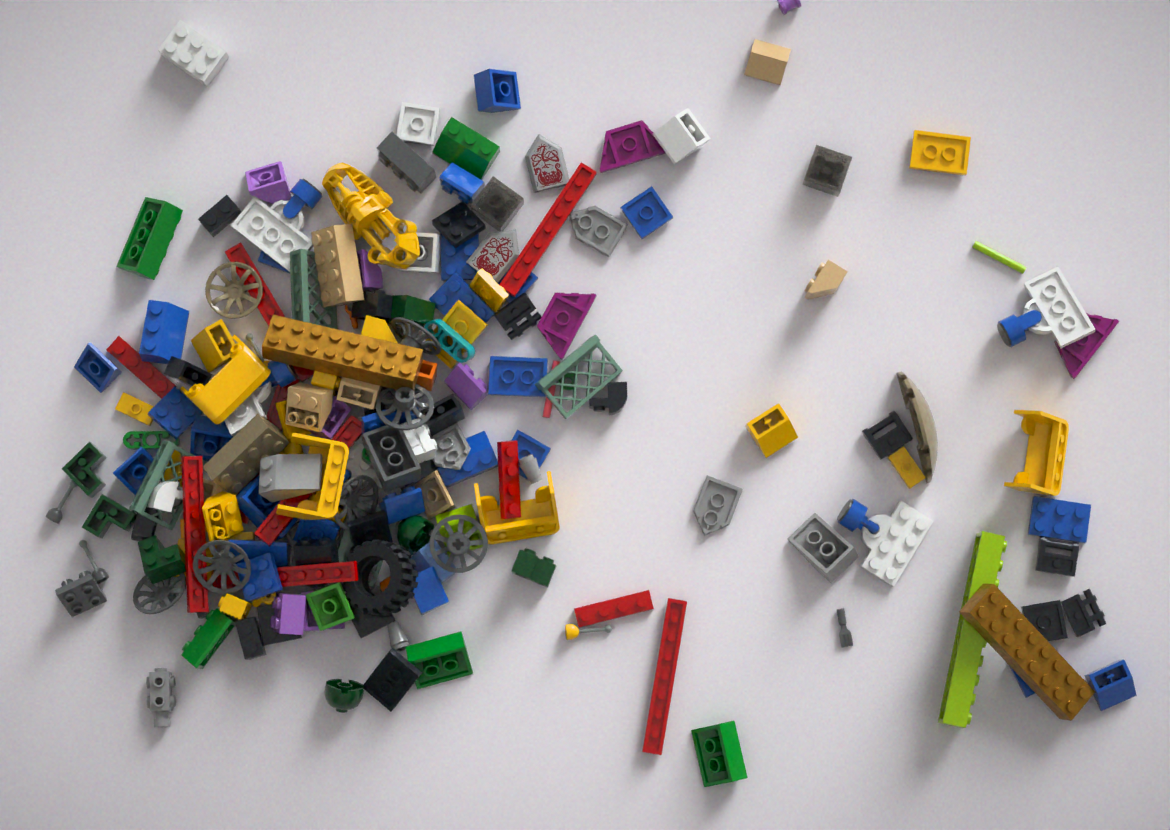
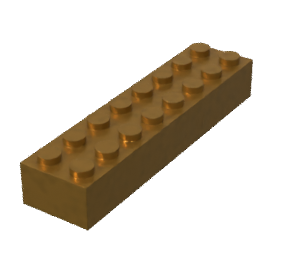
[262,315,423,391]
[959,583,1095,721]

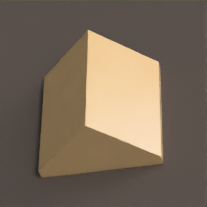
[744,39,791,85]
[412,470,455,520]

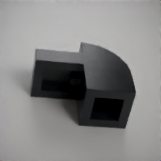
[589,382,627,415]

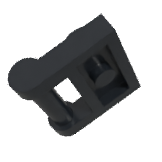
[862,411,913,460]
[1035,536,1079,577]

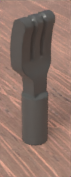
[837,608,853,648]

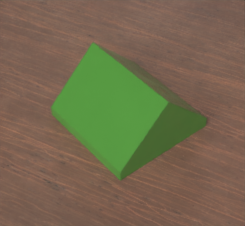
[305,582,355,631]

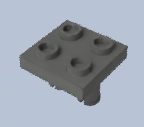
[55,571,107,617]

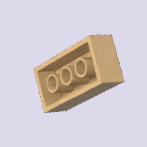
[311,224,364,308]

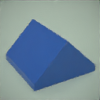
[74,342,122,393]
[113,447,165,496]
[413,566,449,615]

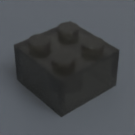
[802,145,852,197]
[470,176,524,231]

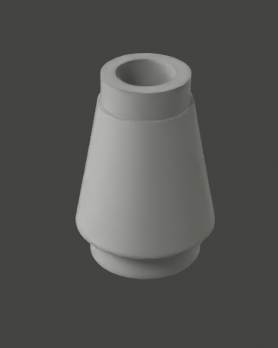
[518,454,542,484]
[387,622,409,652]

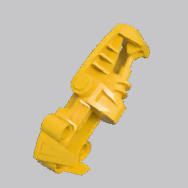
[322,163,420,269]

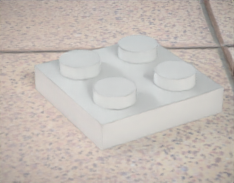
[397,102,440,146]

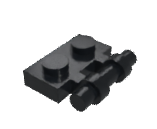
[494,292,541,340]
[1061,589,1106,637]

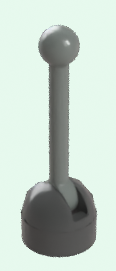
[45,480,77,524]
[79,540,109,584]

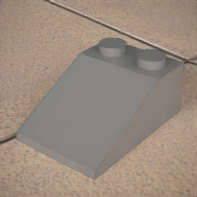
[259,454,323,502]
[787,513,858,583]

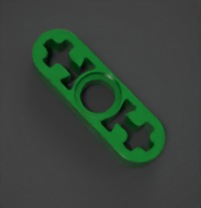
[123,431,180,449]

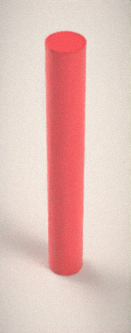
[542,360,560,418]

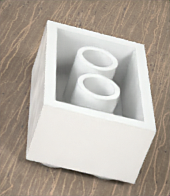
[158,20,229,87]

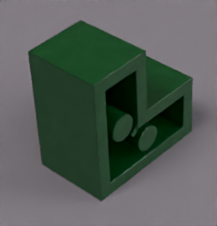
[383,295,436,328]
[62,442,107,498]
[82,494,137,538]
[138,535,186,584]
[511,548,556,587]

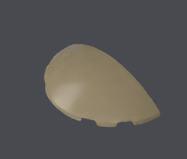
[896,372,938,483]

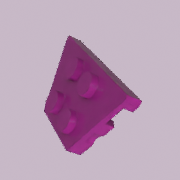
[600,120,666,173]
[537,293,597,360]
[1054,313,1119,379]

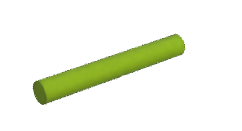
[972,241,1026,274]

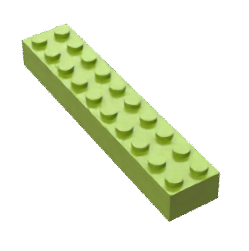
[938,531,1007,728]

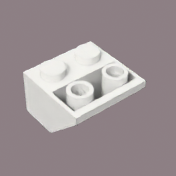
[652,108,710,164]

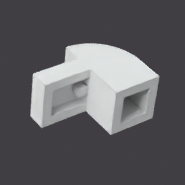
[147,481,183,512]

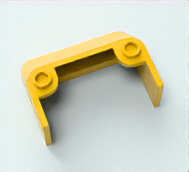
[180,335,271,425]
[1004,410,1069,496]
[276,433,349,520]
[474,471,560,544]

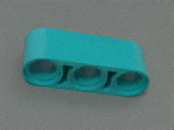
[424,319,475,363]

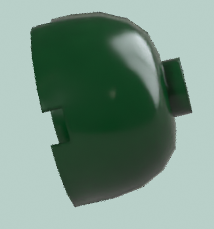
[397,515,435,555]
[325,679,364,713]

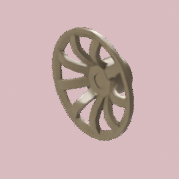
[205,262,263,319]

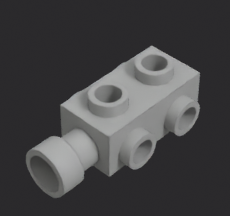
[146,668,176,727]

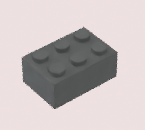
[377,132,436,193]
[363,422,421,492]

